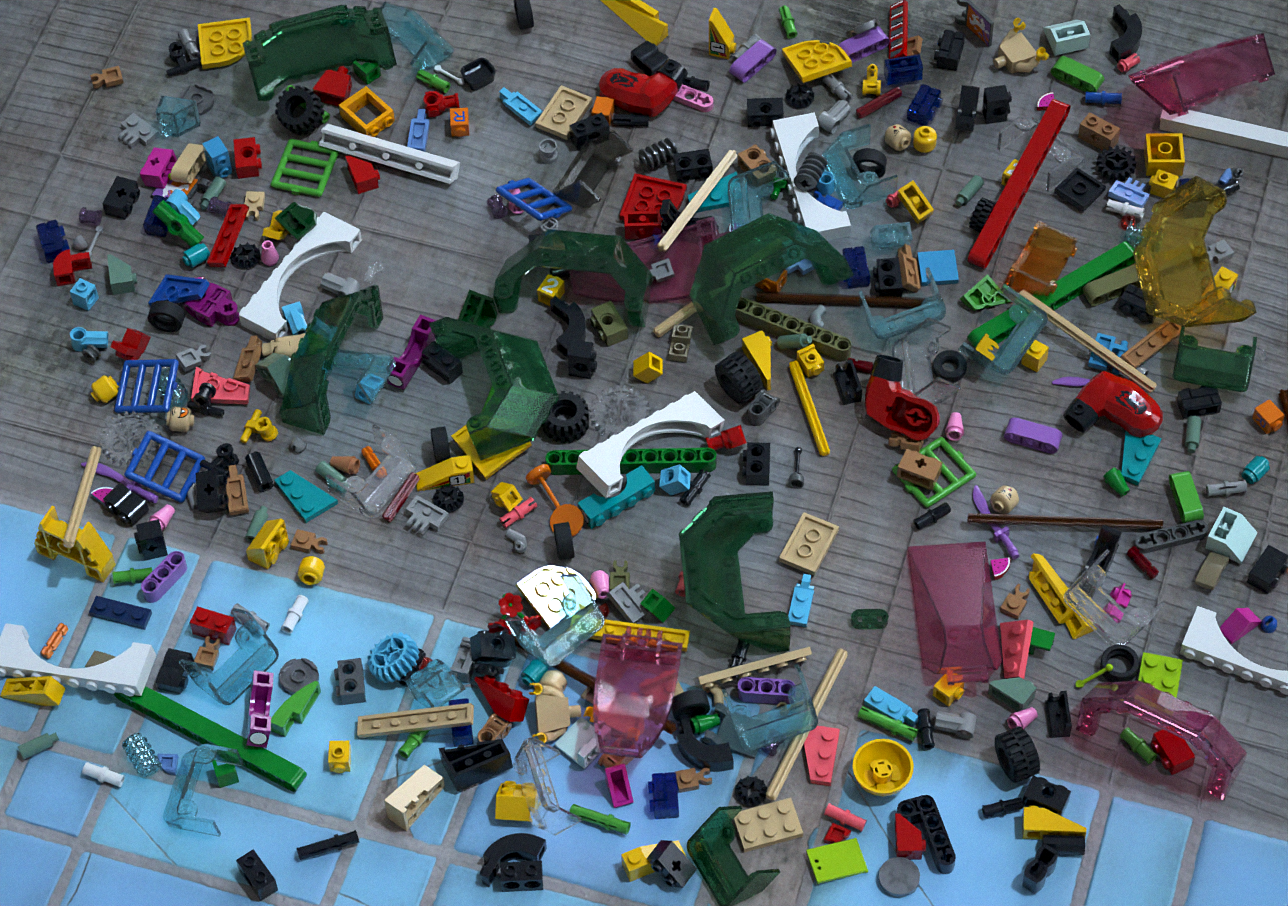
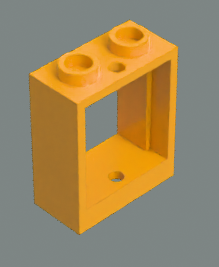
[339,86,395,137]

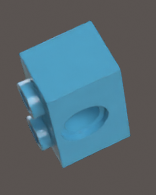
[202,136,233,178]

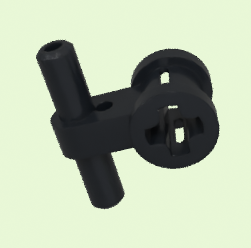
[166,41,201,77]
[187,383,224,417]
[200,443,239,478]

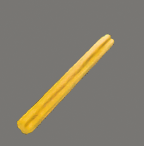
[789,360,830,456]

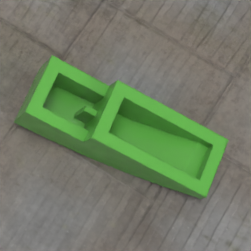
[271,681,321,737]

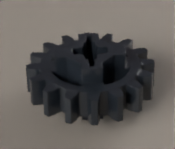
[1096,145,1137,181]

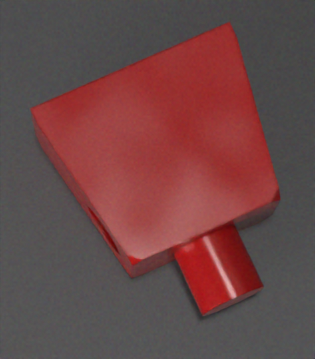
[313,66,352,107]

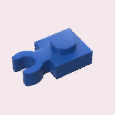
[814,191,843,211]

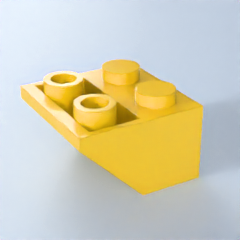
[246,519,289,570]
[495,781,541,822]

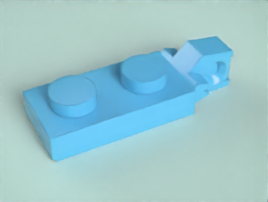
[499,87,542,126]
[787,574,814,627]
[864,686,918,727]

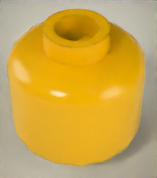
[913,126,937,153]
[91,375,119,403]
[298,556,325,585]

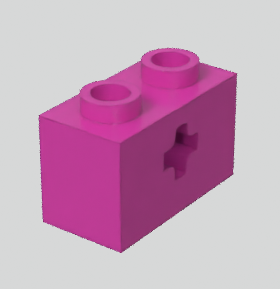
[140,147,177,188]

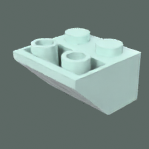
[1043,20,1090,56]
[1205,507,1257,564]

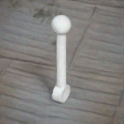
[434,65,465,85]

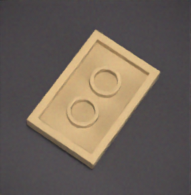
[535,85,593,140]
[779,512,839,576]
[732,798,803,853]

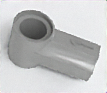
[817,100,851,134]
[320,273,360,302]
[935,711,977,739]

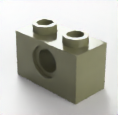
[590,301,628,347]

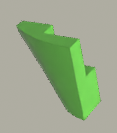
[960,274,1013,311]

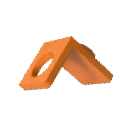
[755,270,787,294]

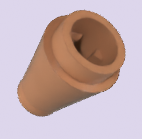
[330,456,360,475]

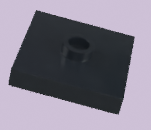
[1054,167,1106,212]

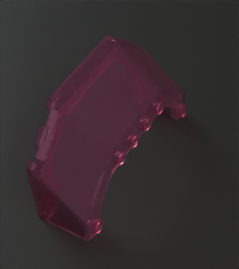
[1128,33,1275,116]
[1076,681,1247,801]

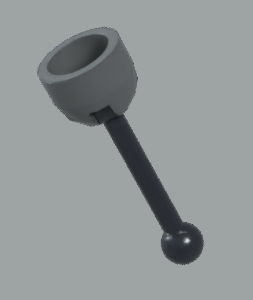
[789,447,804,489]

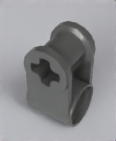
[748,389,780,426]

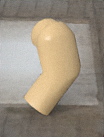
[703,681,724,706]

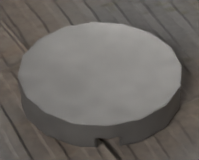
[845,18,880,38]
[179,84,215,116]
[279,658,319,695]
[878,857,920,898]

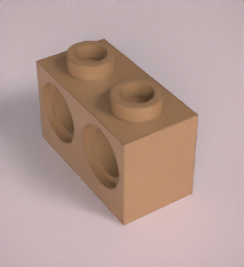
[738,144,777,189]

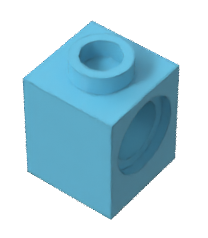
[70,278,99,311]
[659,464,691,495]

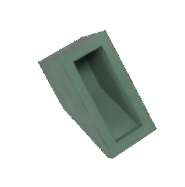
[107,254,138,295]
[988,677,1036,712]

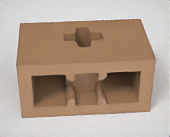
[1078,112,1120,151]
[897,449,943,490]

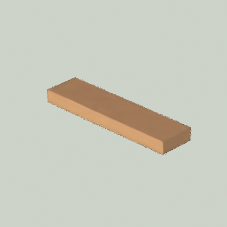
[1120,317,1184,369]

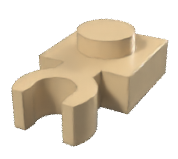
[244,191,265,221]

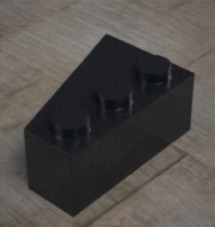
[438,739,513,792]

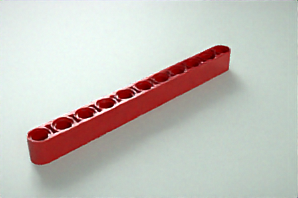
[967,99,1071,269]

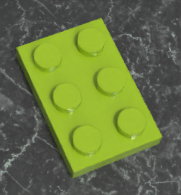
[1133,652,1183,715]

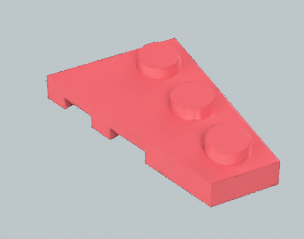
[191,367,250,405]
[1000,619,1034,679]
[800,723,840,786]

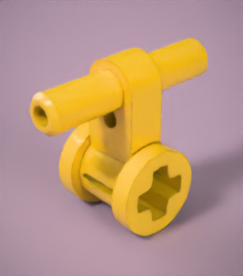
[862,64,881,96]
[240,409,278,443]

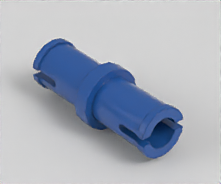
[1085,91,1122,105]

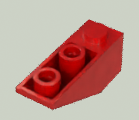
[474,675,529,722]

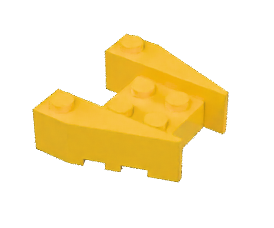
[34,506,116,583]

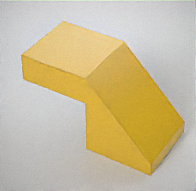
[262,210,288,240]

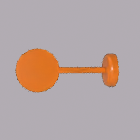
[526,464,584,537]

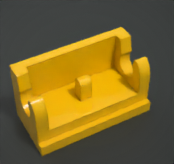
[975,333,999,361]

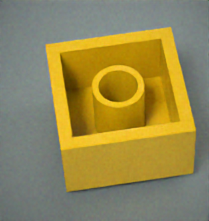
[1144,133,1185,176]

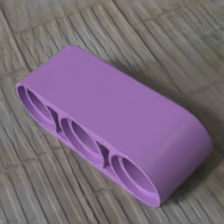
[838,26,890,63]
[729,39,777,83]
[1004,418,1063,454]
[141,551,187,603]
[737,677,796,705]

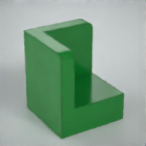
[353,60,381,85]
[640,588,675,622]
[1028,627,1055,655]
[212,759,239,788]

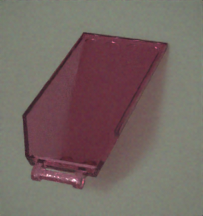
[907,542,1002,686]

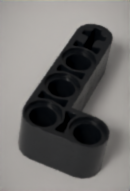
[897,795,956,874]

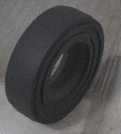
[933,350,967,383]

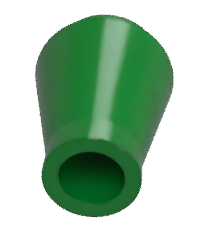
[1103,467,1130,497]
[689,714,720,735]

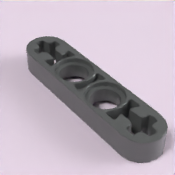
[1134,520,1208,554]

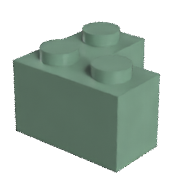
[255,353,303,399]

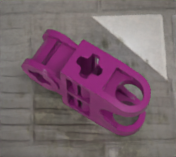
[184,282,240,327]

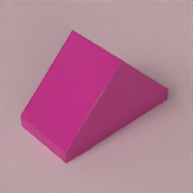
[1220,608,1262,644]
[605,764,634,808]

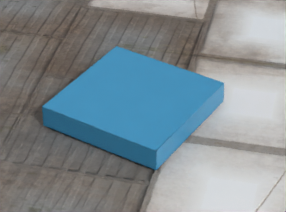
[917,250,959,286]

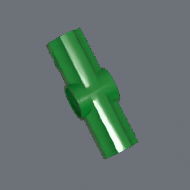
[152,200,204,247]

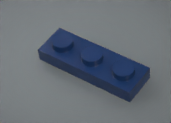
[89,596,152,630]

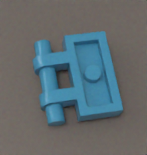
[1088,333,1128,375]

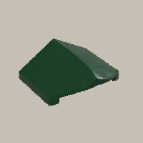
[275,202,317,241]
[457,289,498,333]

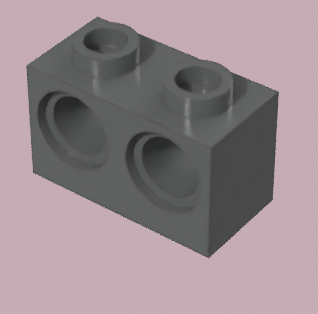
[334,658,366,705]

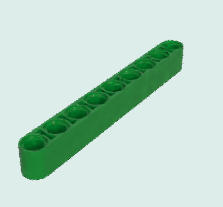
[545,448,717,475]

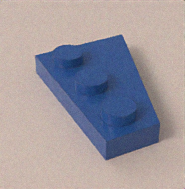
[148,274,210,306]

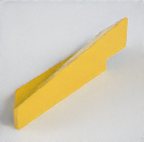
[600,0,668,46]
[1029,553,1099,639]

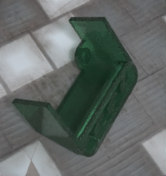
[1172,324,1257,392]
[687,805,780,906]

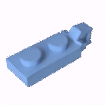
[407,109,430,152]

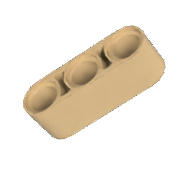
[171,143,206,184]

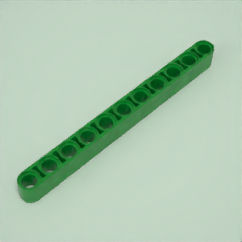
[967,241,1139,353]
[114,686,307,792]

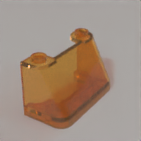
[1003,220,1078,296]

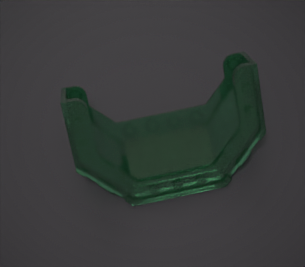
[242,5,397,101]
[689,213,854,345]
[493,229,653,327]
[279,285,384,435]
[429,317,559,460]
[679,491,790,653]

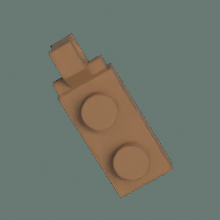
[898,244,921,293]
[233,335,262,382]
[226,465,249,516]

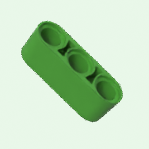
[1051,56,1105,92]
[1169,471,1204,523]

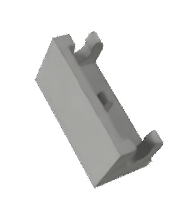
[448,637,478,683]

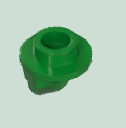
[770,176,787,200]

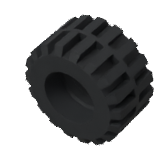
[275,86,325,135]
[714,352,763,404]
[541,391,589,443]
[995,726,1040,783]

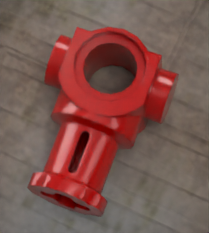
[423,91,460,117]
[706,425,747,450]

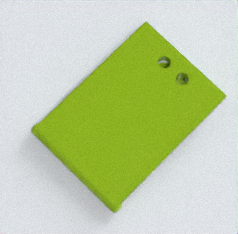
[806,838,869,884]

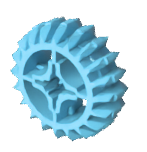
[367,632,420,683]

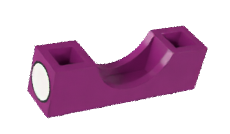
[386,314,439,390]
[246,670,274,748]

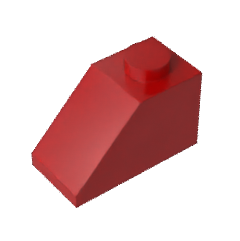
[345,155,380,194]
[894,813,926,860]

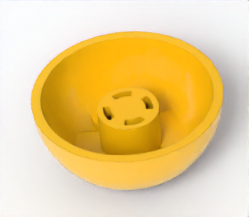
[853,739,914,797]

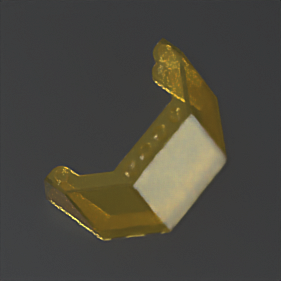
[1133,176,1257,328]

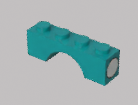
[578,465,655,529]

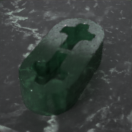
[851,609,889,629]

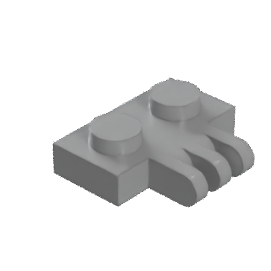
[118,113,159,148]
[406,495,449,535]
[607,582,648,623]

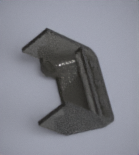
[553,130,634,208]

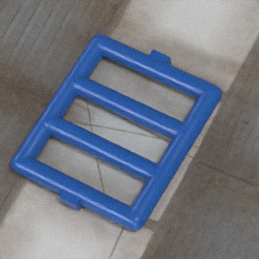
[496,178,572,221]
[114,359,179,413]
[124,431,205,503]

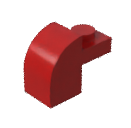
[53,249,92,286]
[110,328,151,360]

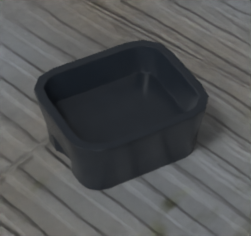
[460,58,496,91]

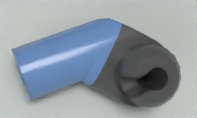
[1218,167,1244,185]

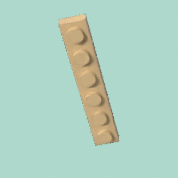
[693,647,812,688]
[357,703,474,738]

